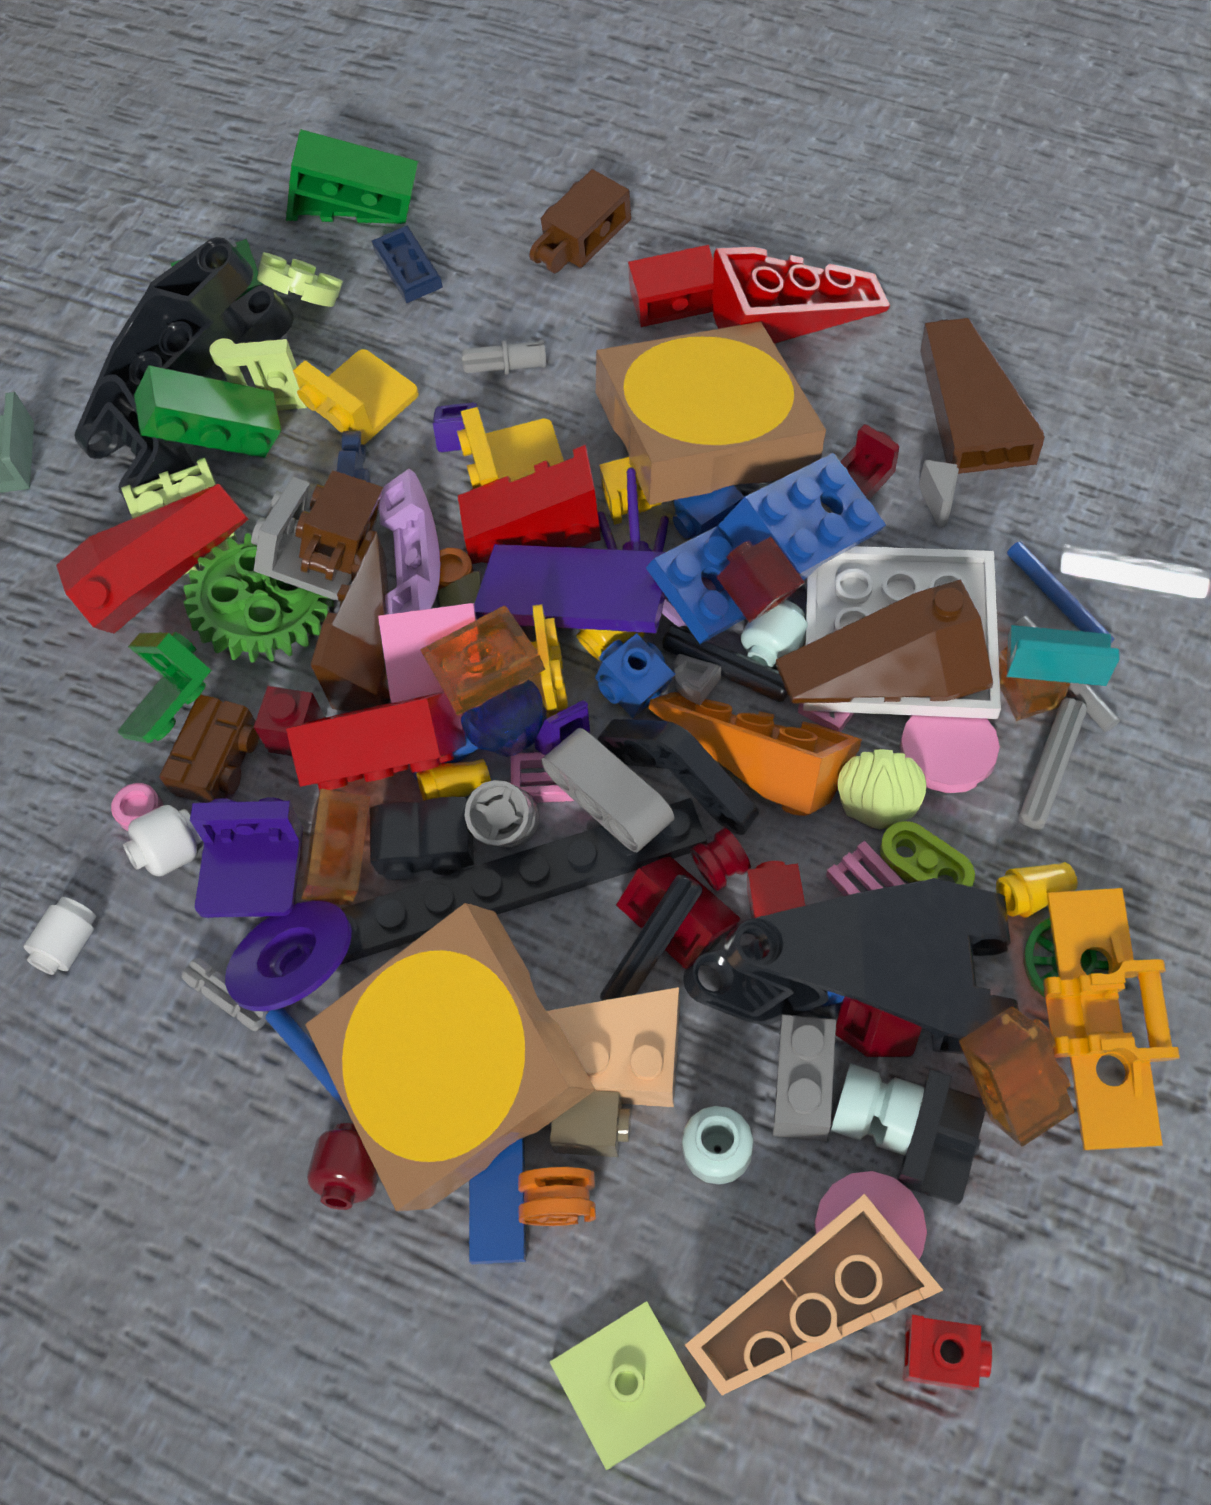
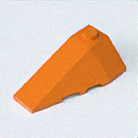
[648,692,862,816]

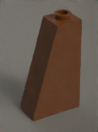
[920,318,1045,474]

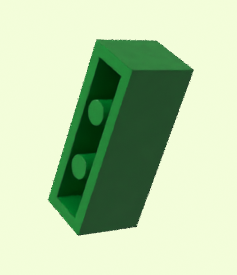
[134,365,281,458]

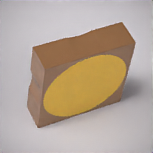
[595,322,826,505]
[305,903,596,1211]

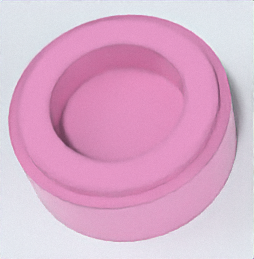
[111,783,163,831]

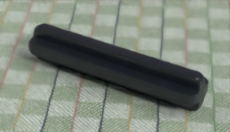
[662,625,788,702]
[600,874,702,1001]

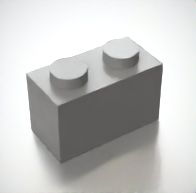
[773,1015,836,1141]

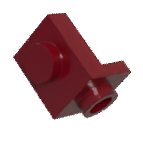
[840,424,900,501]

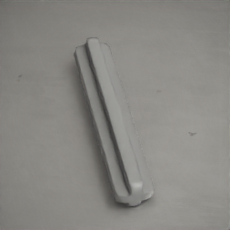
[1018,698,1087,830]

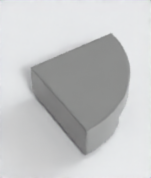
[674,654,721,705]

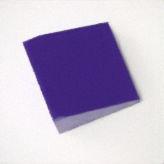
[433,402,477,452]
[534,700,591,755]

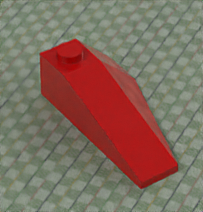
[56,484,249,634]

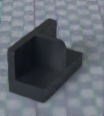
[897,1070,987,1205]

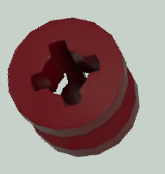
[690,828,751,891]

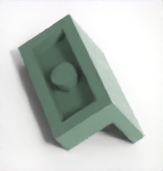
[0,392,34,493]

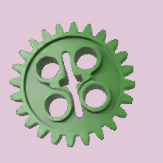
[184,533,334,663]

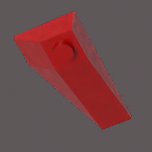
[713,247,890,344]

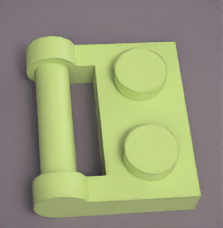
[210,338,307,411]

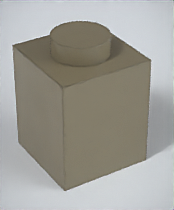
[550,1091,631,1157]

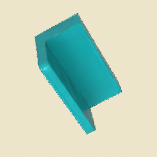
[1007,625,1120,686]

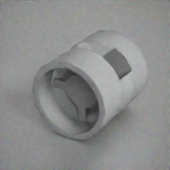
[464,780,540,849]

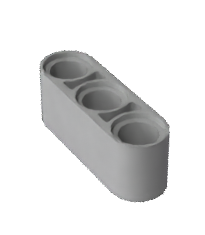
[541,728,674,852]

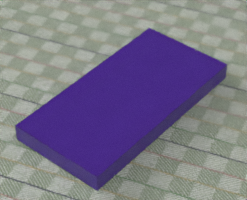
[474,544,666,633]

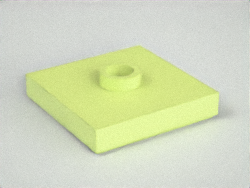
[550,1301,706,1470]

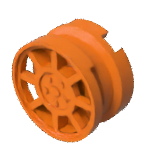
[518,1167,596,1226]

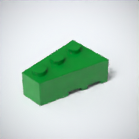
[286,129,418,224]

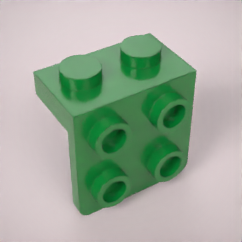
[118,632,212,743]

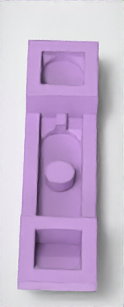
[379,469,440,615]

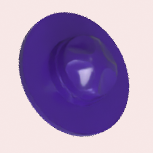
[225,901,352,1012]

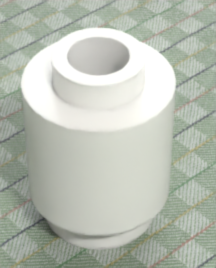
[23,897,96,975]

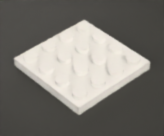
[803,546,1001,719]

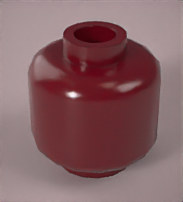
[307,1123,379,1210]

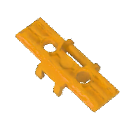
[1043,888,1180,1150]

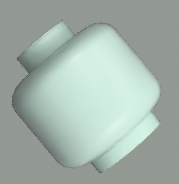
[741,599,808,668]
[682,1106,753,1185]

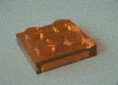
[420,605,546,716]

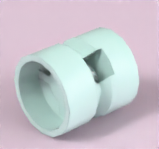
[831,1063,924,1156]

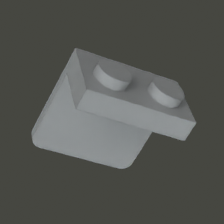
[251,477,352,600]

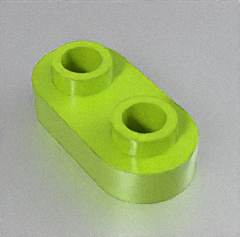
[880,821,975,887]

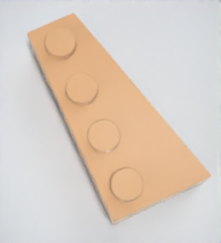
[547,987,680,1107]
[685,1194,943,1395]

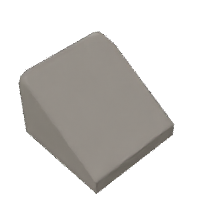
[919,460,959,527]

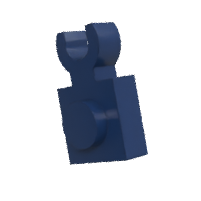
[337,431,370,482]

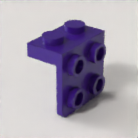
[190,797,304,918]

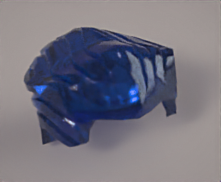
[461,673,547,757]

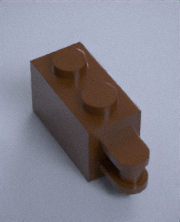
[529,169,631,274]
[295,470,384,582]

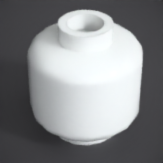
[123,805,202,876]

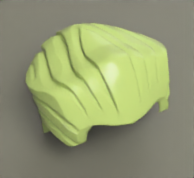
[838,749,926,830]

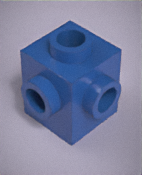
[595,633,676,719]

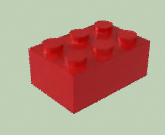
[286,689,466,792]

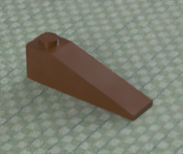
[310,530,391,712]
[776,579,993,703]

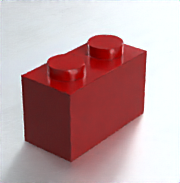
[628,245,713,327]

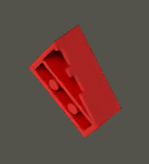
[458,445,601,564]

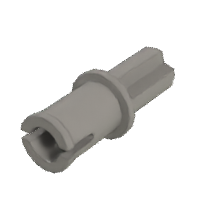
[462,340,546,375]

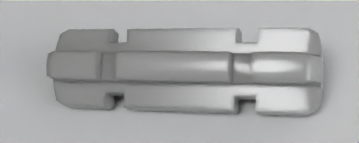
[182,958,269,1031]

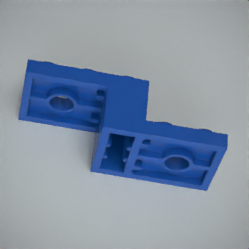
[646,453,886,644]

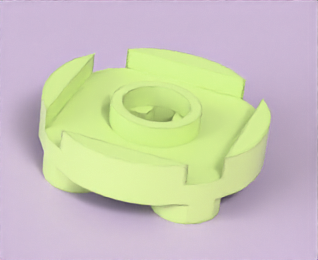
[257,252,343,307]

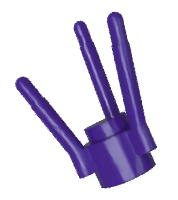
[598,467,669,552]

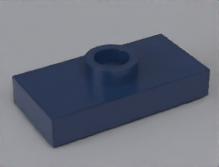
[372,225,443,303]

